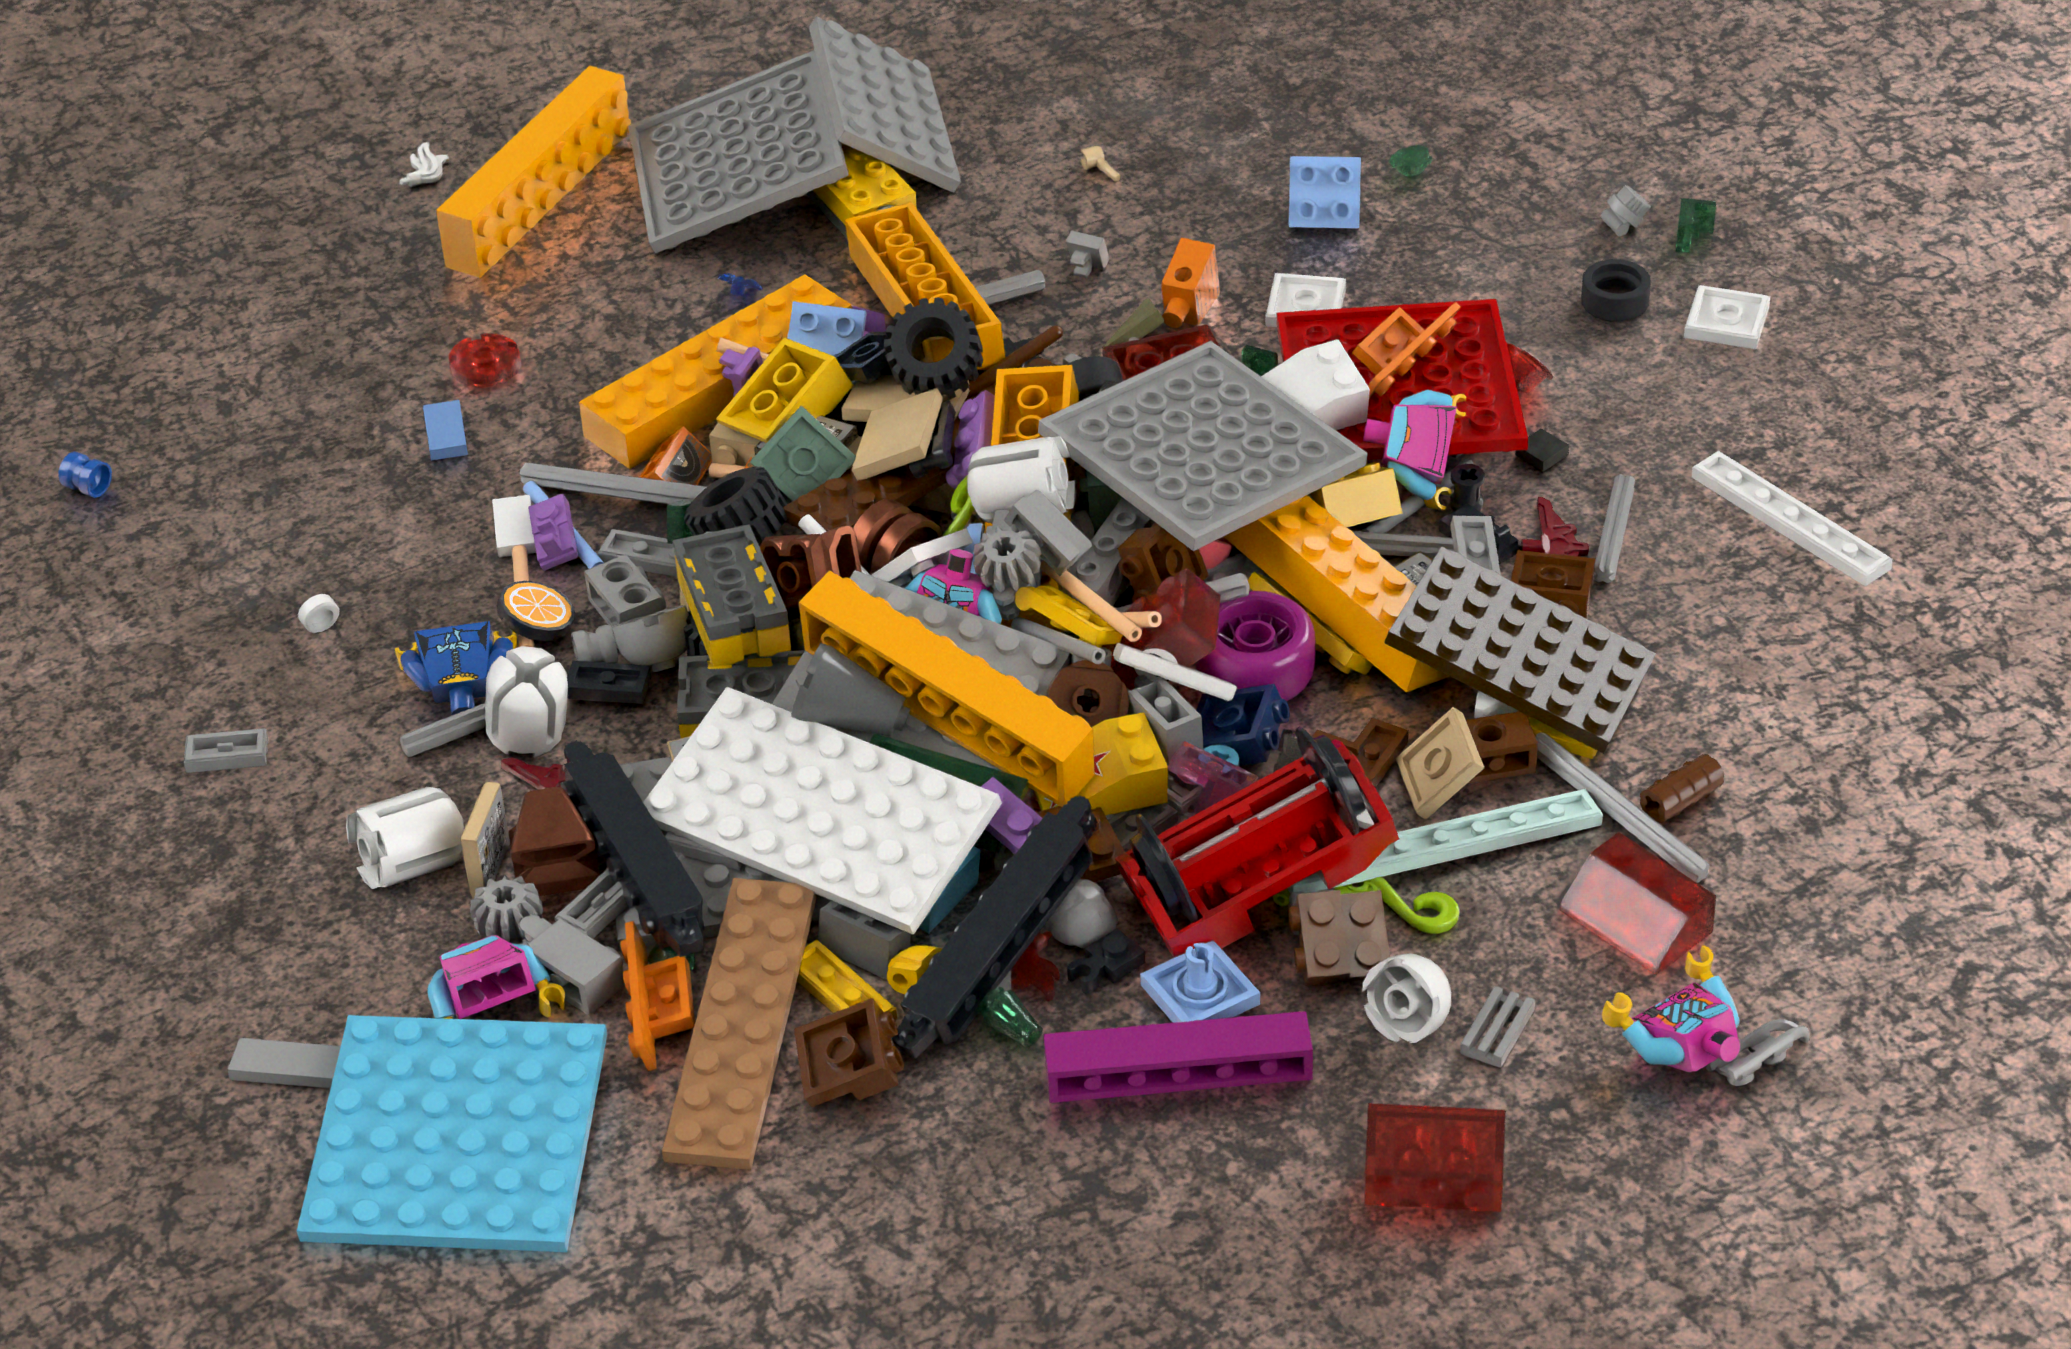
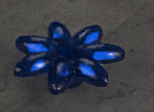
[717,273,762,296]

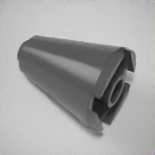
[791,643,911,736]

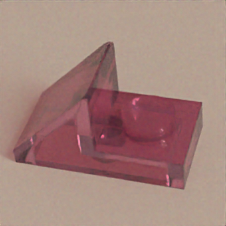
[1168,741,1258,814]

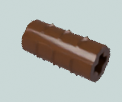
[1640,754,1724,823]

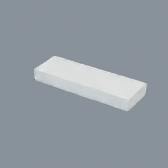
[1112,642,1237,701]

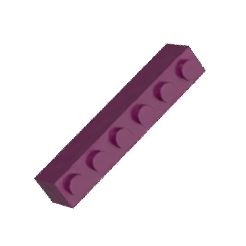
[1043,1011,1313,1103]

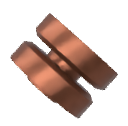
[853,499,943,580]

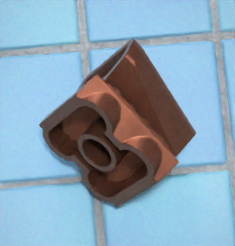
[760,526,862,614]
[508,787,600,896]

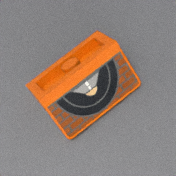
[639,426,712,485]

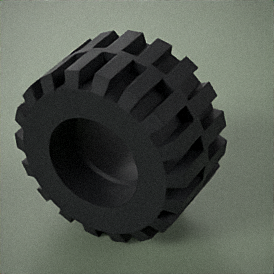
[884,297,983,400]
[684,466,788,546]

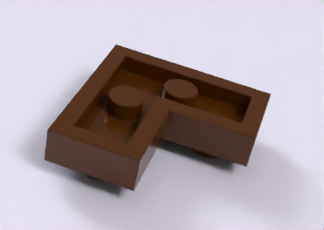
[1299,718,1409,788]

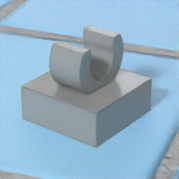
[1066,231,1109,278]

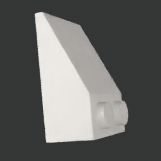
[1261,339,1370,430]

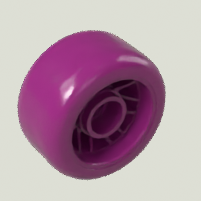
[1195,591,1315,701]

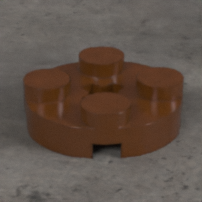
[1046,660,1129,727]

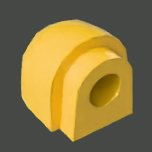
[887,945,942,994]

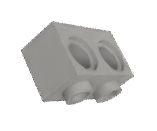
[584,554,666,630]

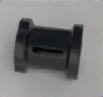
[1450,464,1485,511]

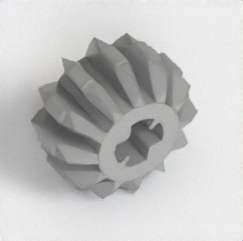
[973,524,1041,593]
[470,875,543,943]

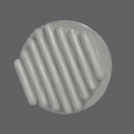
[1601,185,1651,236]

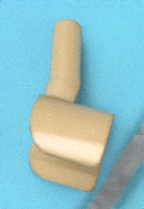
[1080,146,1121,182]

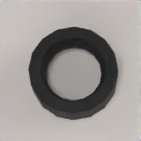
[1581,259,1651,322]

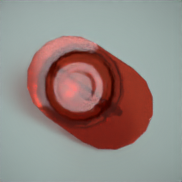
[1506,342,1554,394]

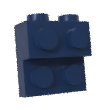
[1192,684,1290,766]

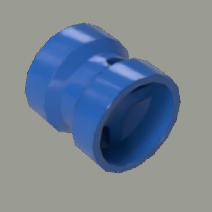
[58,451,112,498]

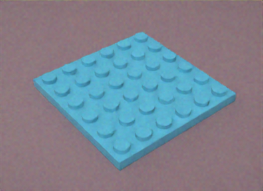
[297,1015,607,1252]

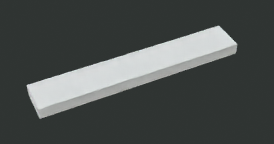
[1692,451,1893,587]

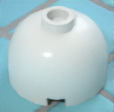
[1362,953,1452,1043]

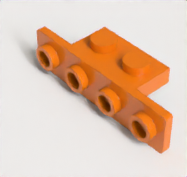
[1352,302,1461,398]
[620,921,695,1072]

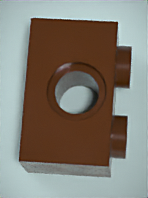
[1466,711,1538,784]

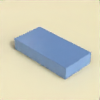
[423,400,468,460]

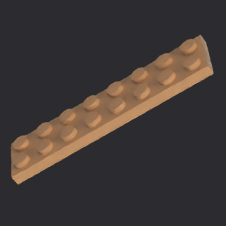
[662,878,818,1170]

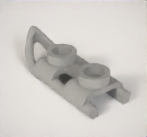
[1706,1020,1810,1086]

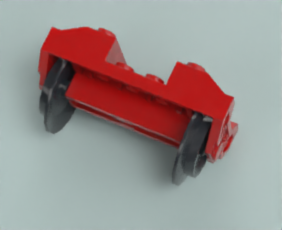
[1114,727,1399,958]

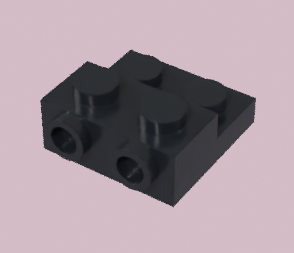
[835,332,925,384]

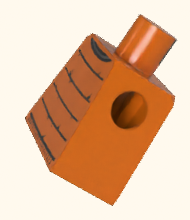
[1161,237,1220,328]

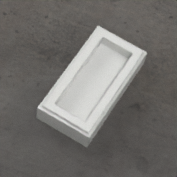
[492,495,536,558]

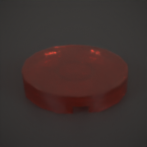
[448,333,521,388]

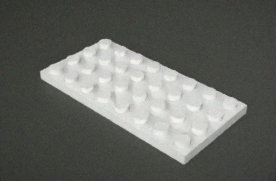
[643,687,1002,935]

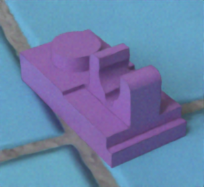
[719,347,763,397]
[528,493,578,571]

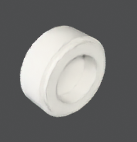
[298,594,339,633]

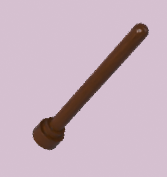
[965,325,1063,400]

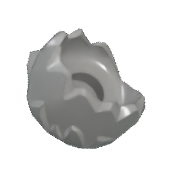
[1043,879,1118,949]

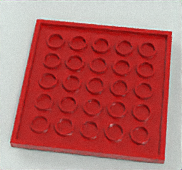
[1276,299,1528,460]

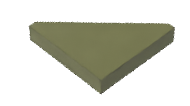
[1102,298,1165,359]

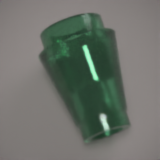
[979,987,1043,1048]

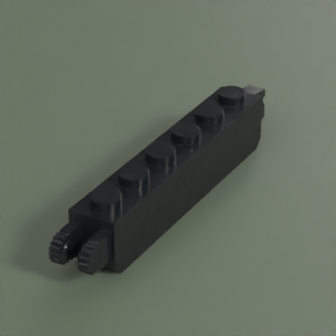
[561,740,704,957]
[891,795,1098,1059]

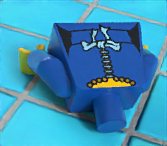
[395,621,517,716]

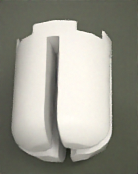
[967,436,1075,524]
[485,646,568,757]
[346,787,464,889]

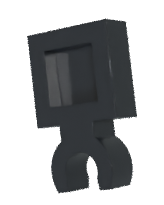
[1067,928,1146,994]

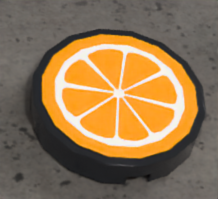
[496,581,575,641]

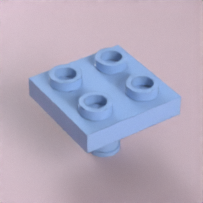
[1289,156,1361,228]
[787,301,867,385]
[1140,940,1260,1023]

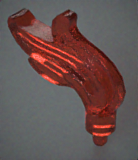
[1011,931,1060,1002]

